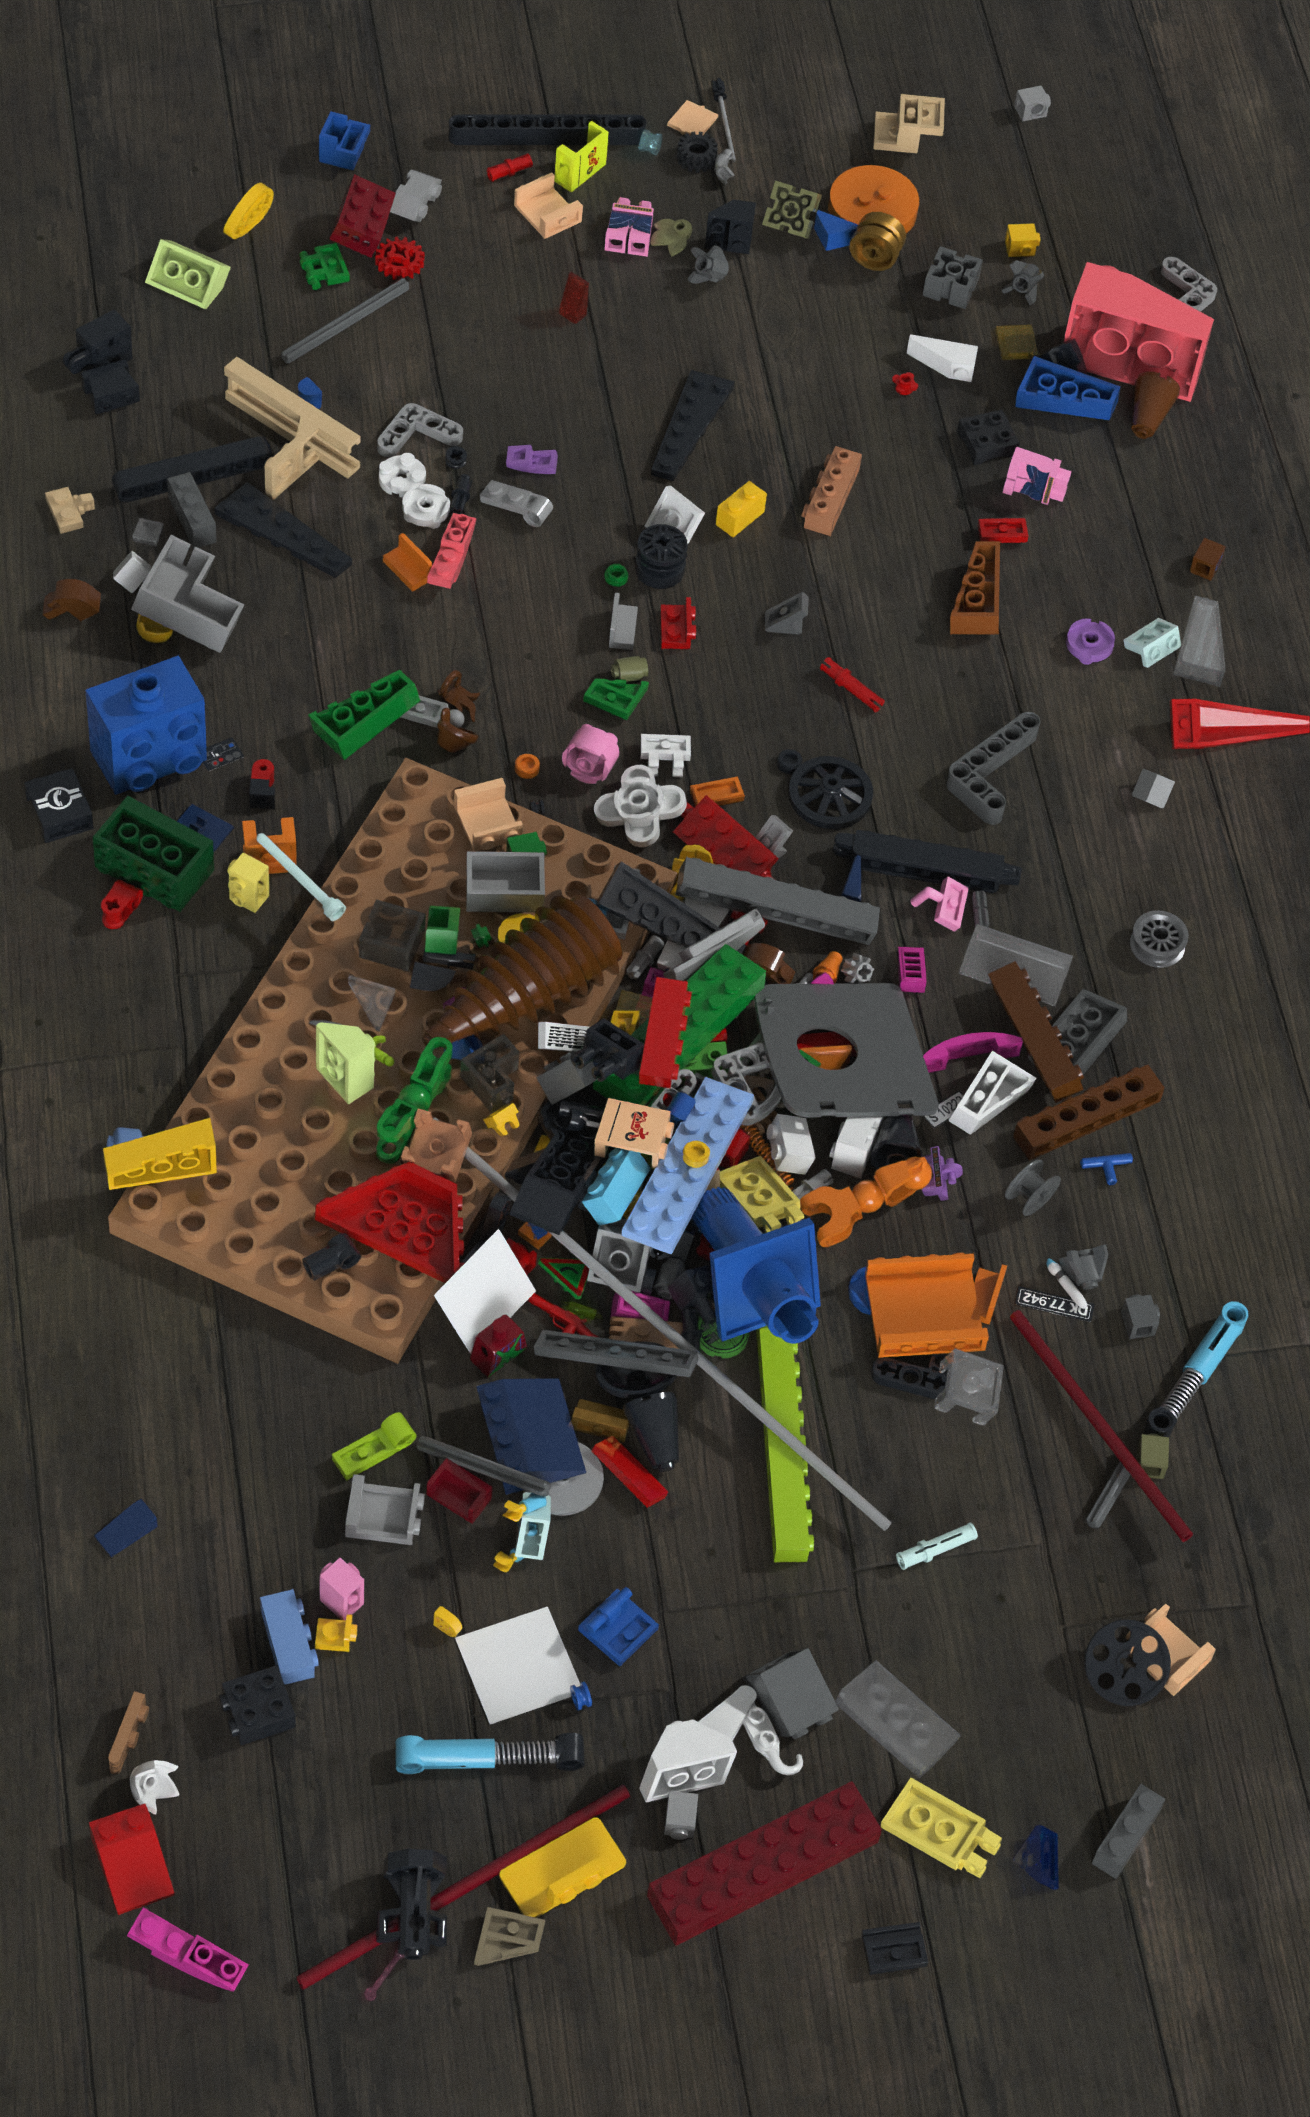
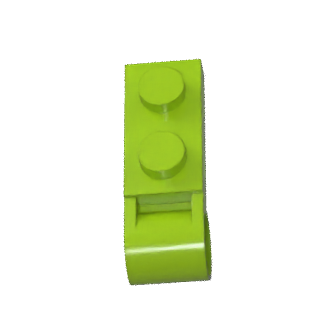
[332,1412,417,1481]

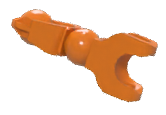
[800,1156,932,1248]

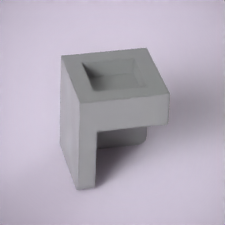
[1132,769,1175,808]

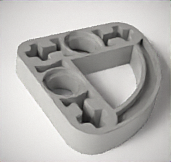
[711,1043,781,1126]

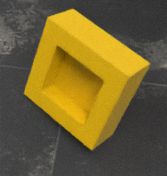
[483,1103,519,1137]

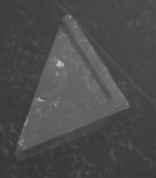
[348,975,395,1032]

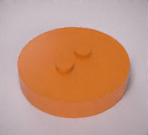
[828,165,919,234]

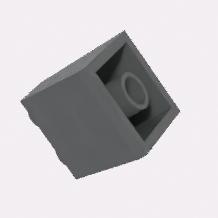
[743,1648,839,1739]

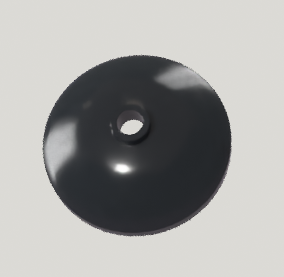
[596,1341,677,1399]

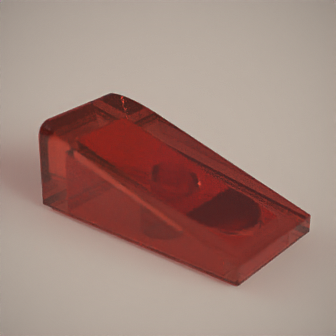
[559,272,589,324]

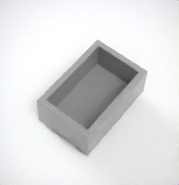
[466,851,545,912]

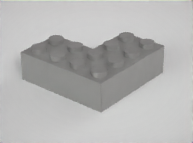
[131,535,244,653]

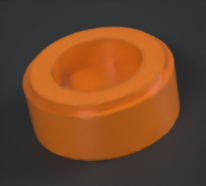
[515,754,540,779]

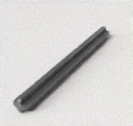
[281,278,409,364]

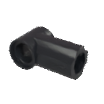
[302,1233,361,1281]

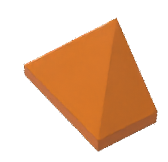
[800,1045,852,1070]

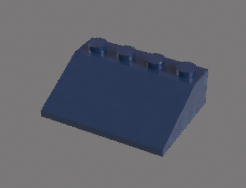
[476,1379,586,1495]

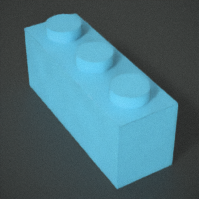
[582,1148,651,1226]

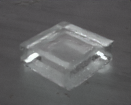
[133,518,163,546]

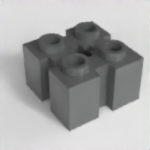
[923,246,983,309]

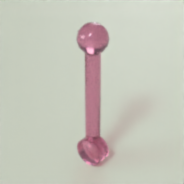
[365,1949,404,2001]

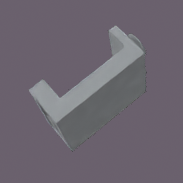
[345,1474,425,1545]

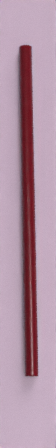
[296,1784,630,1990]

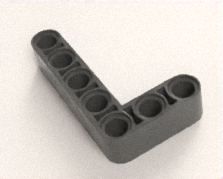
[946,712,1041,825]

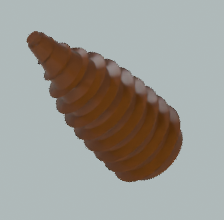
[422,894,623,1050]

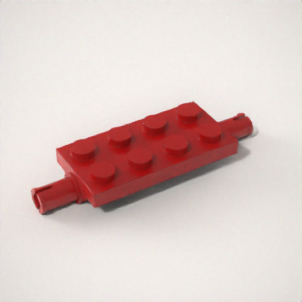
[673,795,779,879]

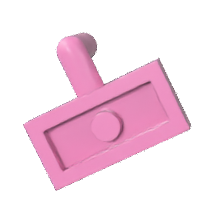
[910,877,968,932]

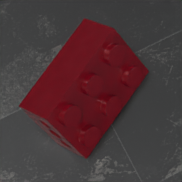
[329,174,396,258]

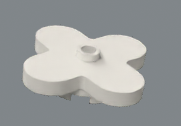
[594,765,687,847]

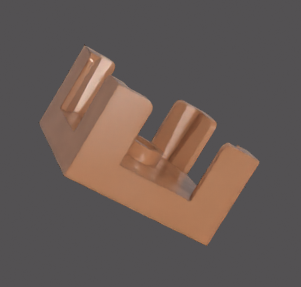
[401,1109,472,1182]

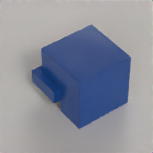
[319,111,370,170]

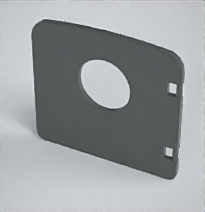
[754,983,939,1118]

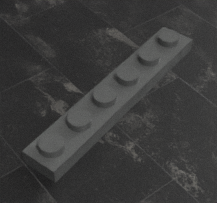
[534,1330,698,1377]

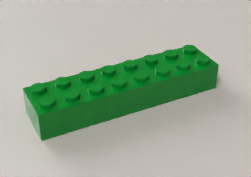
[593,944,766,1106]

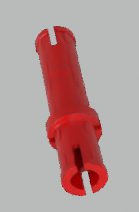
[820,657,885,712]

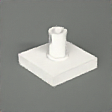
[645,486,705,543]

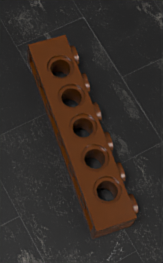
[1013,1064,1165,1161]

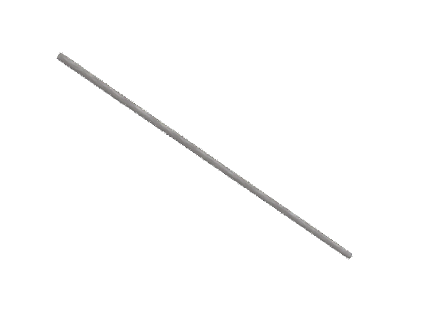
[433,1117,892,1531]

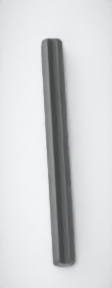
[416,1436,551,1497]

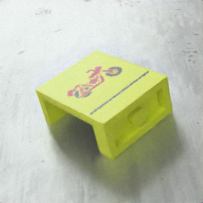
[554,121,609,192]

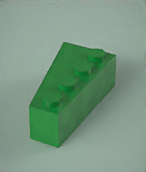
[308,670,421,760]

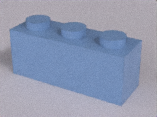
[260,1589,319,1685]

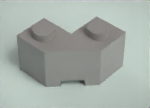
[390,170,442,222]

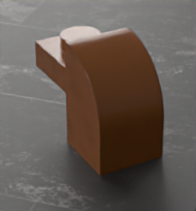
[43,579,101,621]
[742,943,795,984]

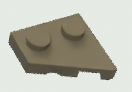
[474,1907,545,1966]

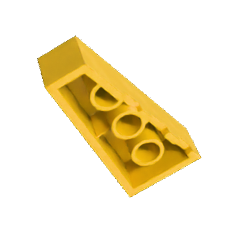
[103,1118,217,1190]

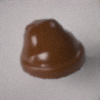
[437,708,479,753]

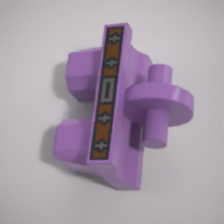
[922,1146,963,1201]

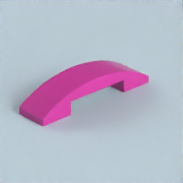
[923,1032,1023,1073]

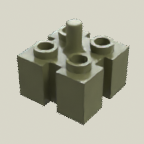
[762,180,822,239]

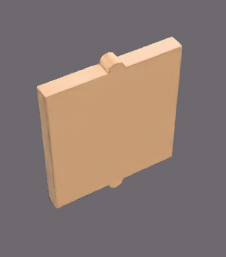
[667,100,718,135]

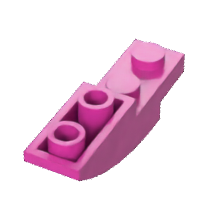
[127,1907,248,1992]

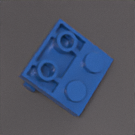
[578,1587,659,1667]

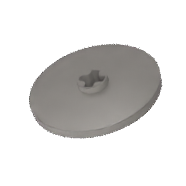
[523,1442,604,1516]

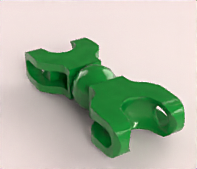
[376,1037,453,1164]

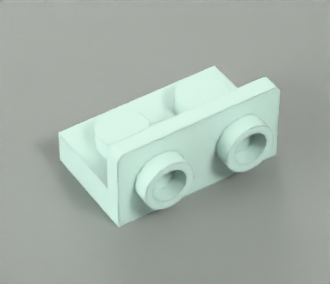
[1124,618,1181,668]

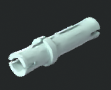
[896,1523,978,1570]

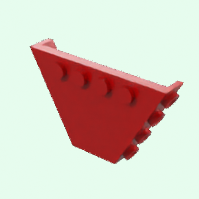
[315,1161,464,1283]

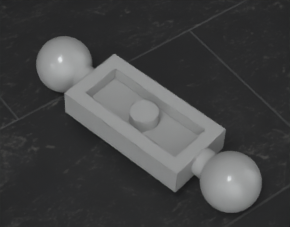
[401,696,464,728]

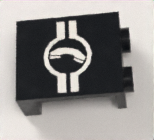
[24,768,94,843]

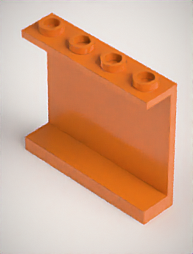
[865,1253,989,1358]

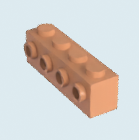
[802,446,862,536]

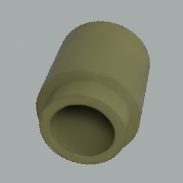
[611,656,648,682]

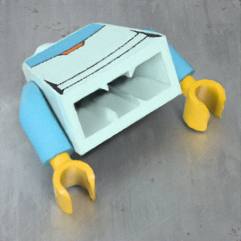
[493,1492,551,1572]

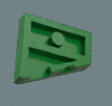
[583,678,649,720]

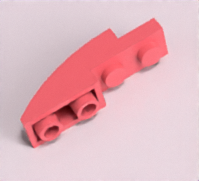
[427,513,476,589]

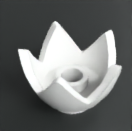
[130,1760,179,1814]

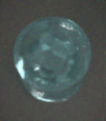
[639,129,663,156]

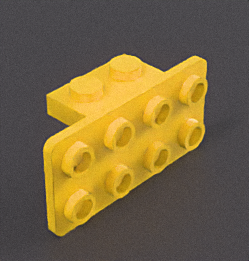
[499,1818,626,1918]

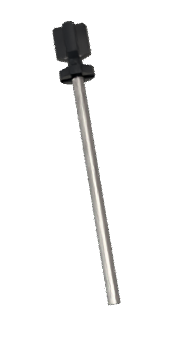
[711,78,736,163]

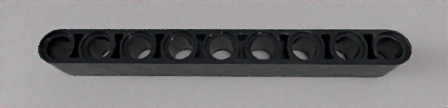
[448,114,647,145]

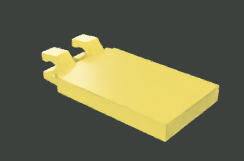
[720,1156,804,1233]
[881,1778,1002,1878]

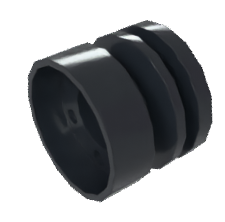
[635,524,688,589]

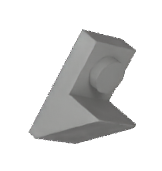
[755,815,793,858]

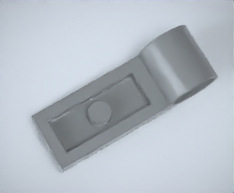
[480,480,553,527]

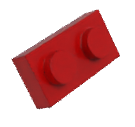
[978,518,1028,543]

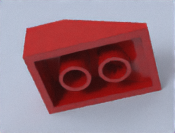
[89,1803,175,1915]

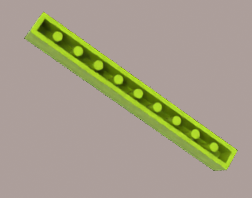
[756,1326,814,1562]

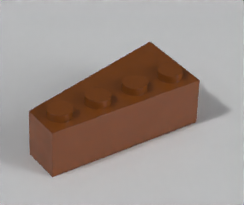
[950,541,1000,635]

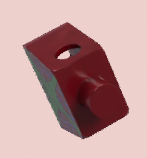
[470,1314,527,1378]

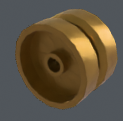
[849,212,906,271]

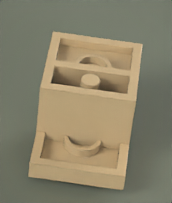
[873,94,945,153]

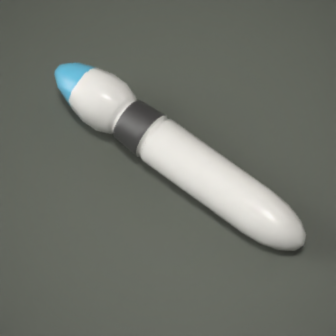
[1046,1258,1087,1309]

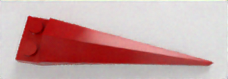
[1170,699,1310,749]

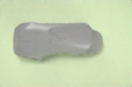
[714,149,735,185]

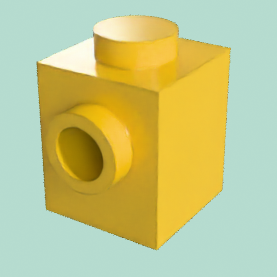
[1005,224,1040,257]

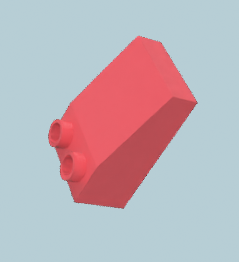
[1064,262,1214,402]

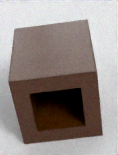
[1190,538,1226,581]

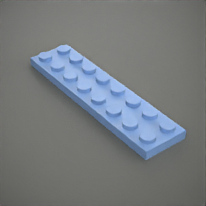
[621,1077,754,1255]

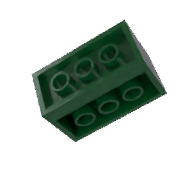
[93,796,214,912]

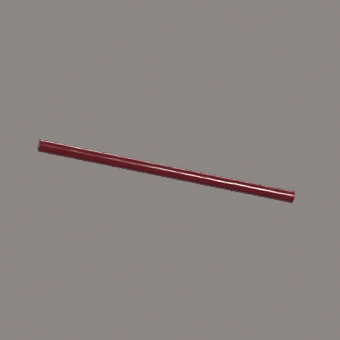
[1010,1310,1193,1542]

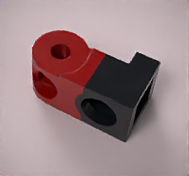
[249,759,276,809]

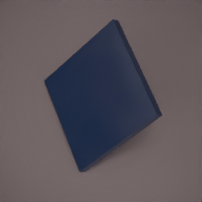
[177,804,234,852]

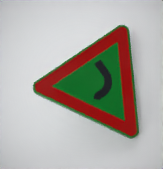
[538,1258,589,1299]

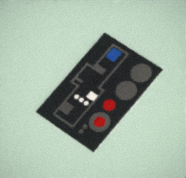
[203,737,244,771]

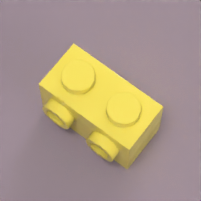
[227,853,269,913]

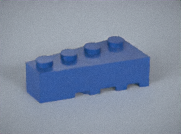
[1015,356,1121,420]

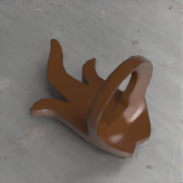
[438,670,480,722]

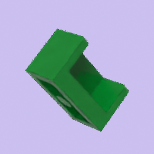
[425,906,460,954]

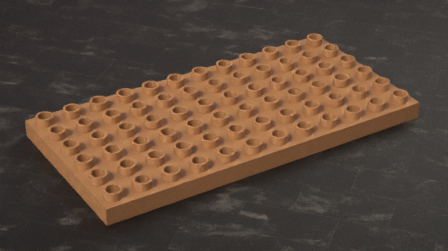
[108,758,677,1364]

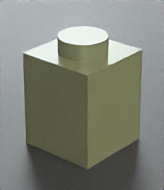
[1137,1433,1169,1479]

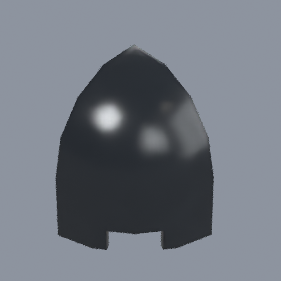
[410,962,456,991]

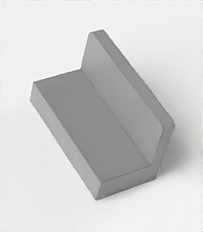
[609,593,638,650]

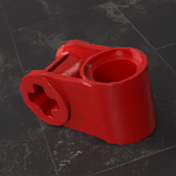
[101,879,143,929]

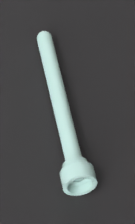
[256,833,346,921]

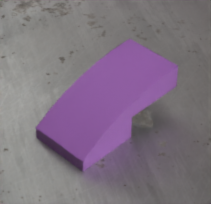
[506,445,558,474]

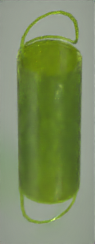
[562,1301,603,1320]

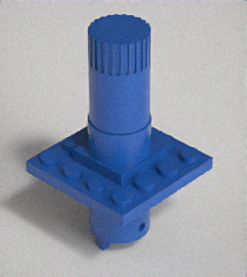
[692,1187,821,1344]

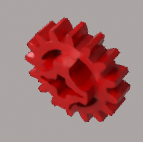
[375,237,425,280]

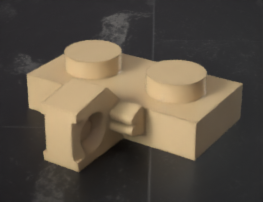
[45,487,95,534]

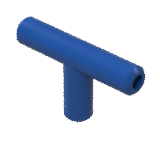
[1080,1153,1133,1185]

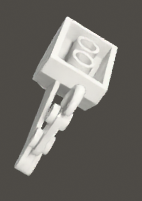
[639,1685,803,1802]

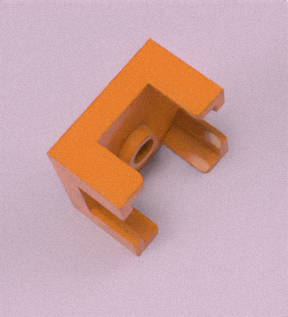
[242,817,297,874]

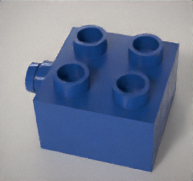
[85,655,207,795]

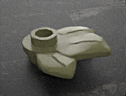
[650,219,692,256]

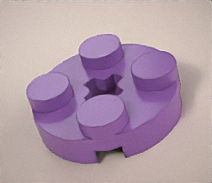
[1066,619,1115,665]

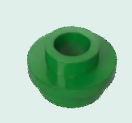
[604,564,629,587]
[471,923,492,949]

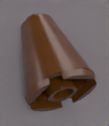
[1131,371,1180,439]

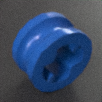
[570,1682,592,1711]

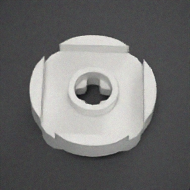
[379,453,426,497]
[402,484,450,529]

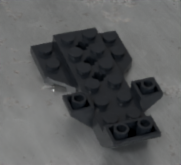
[504,1093,616,1235]

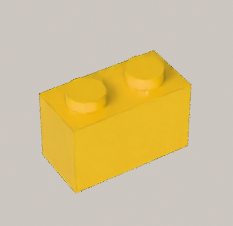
[716,481,767,538]

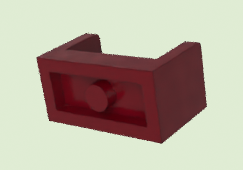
[427,1458,492,1524]

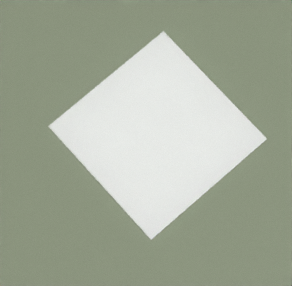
[434,1229,536,1354]
[455,1607,580,1724]

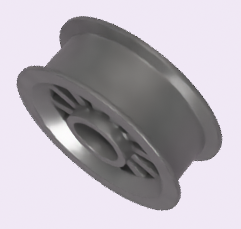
[1130,911,1189,968]

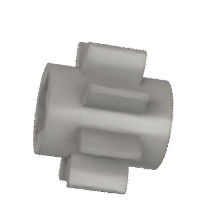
[841,953,874,984]

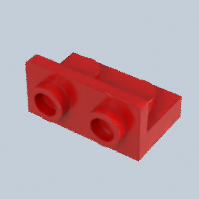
[660,597,696,649]

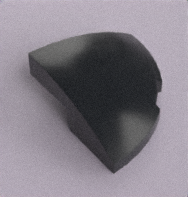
[1032,338,1087,374]

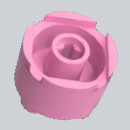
[562,724,619,784]

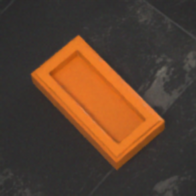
[690,776,745,807]

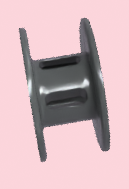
[1005,1159,1061,1216]

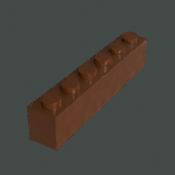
[988,961,1084,1103]

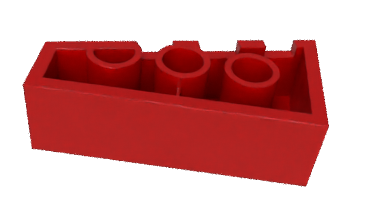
[639,977,692,1089]

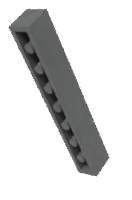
[676,857,880,945]

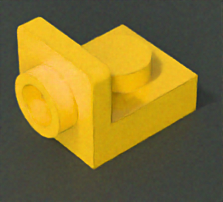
[315,1614,357,1652]

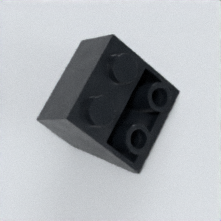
[705,200,756,254]

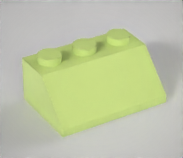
[145,239,231,309]
[316,1022,375,1104]

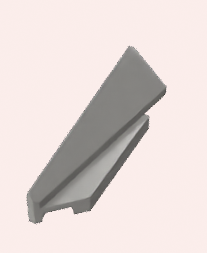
[663,908,765,981]

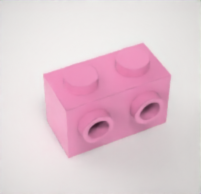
[320,1558,364,1620]

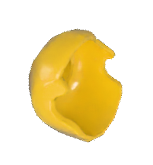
[136,614,173,644]

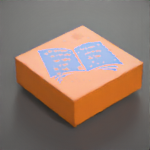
[518,1222,552,1250]

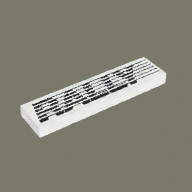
[538,1022,589,1052]

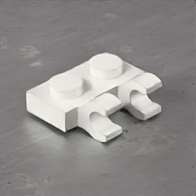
[641,734,691,777]

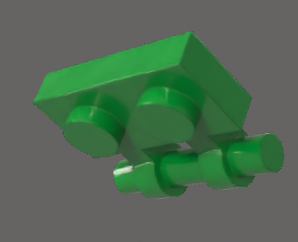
[299,243,350,290]

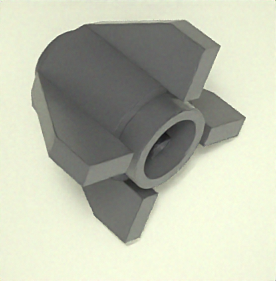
[688,245,729,284]
[1002,260,1044,305]
[1059,1245,1108,1290]

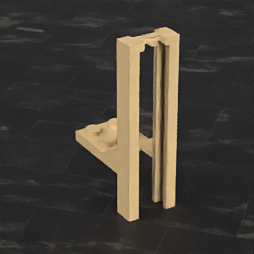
[224,357,360,500]

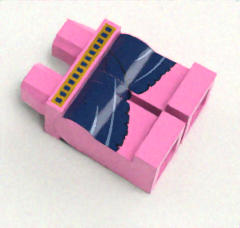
[605,197,654,257]
[1003,447,1072,505]

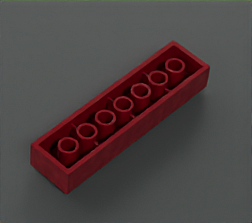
[647,1781,882,1946]

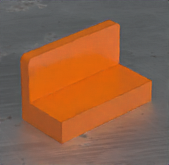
[383,533,432,592]
[974,1264,1007,1325]

